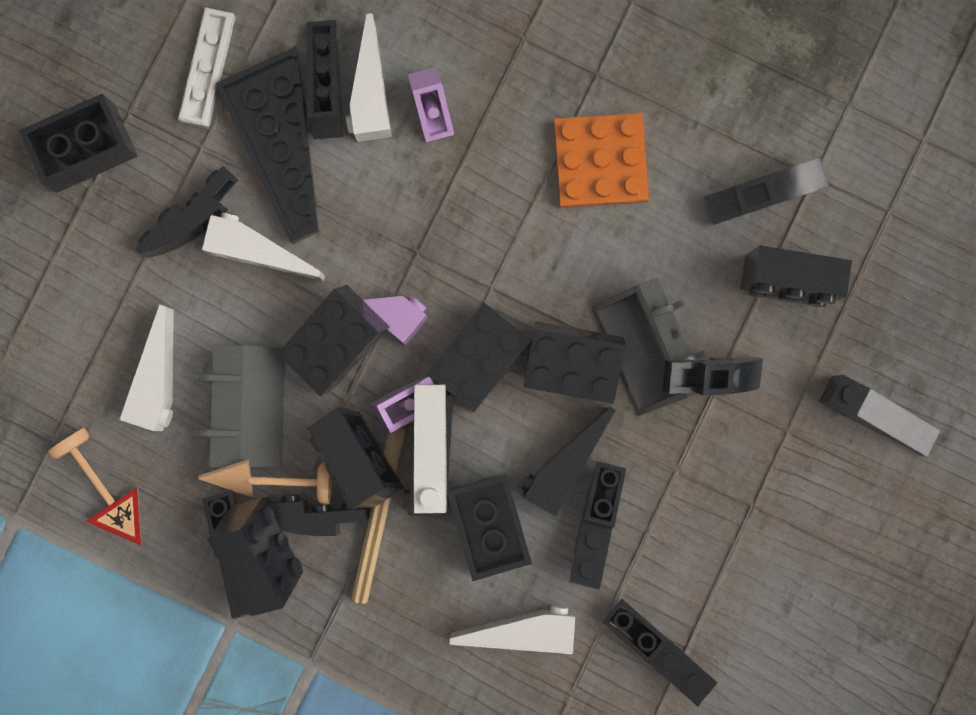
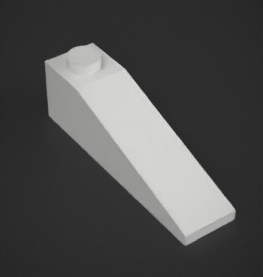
[346,13,392,142]
[202,213,325,281]
[119,304,174,431]
[414,385,447,513]
[450,605,575,654]

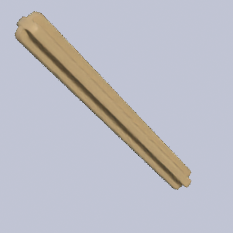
[351,428,405,604]

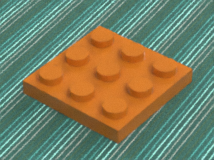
[554,113,649,208]

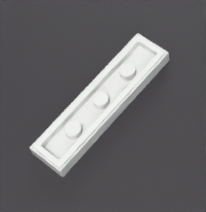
[178,7,236,129]

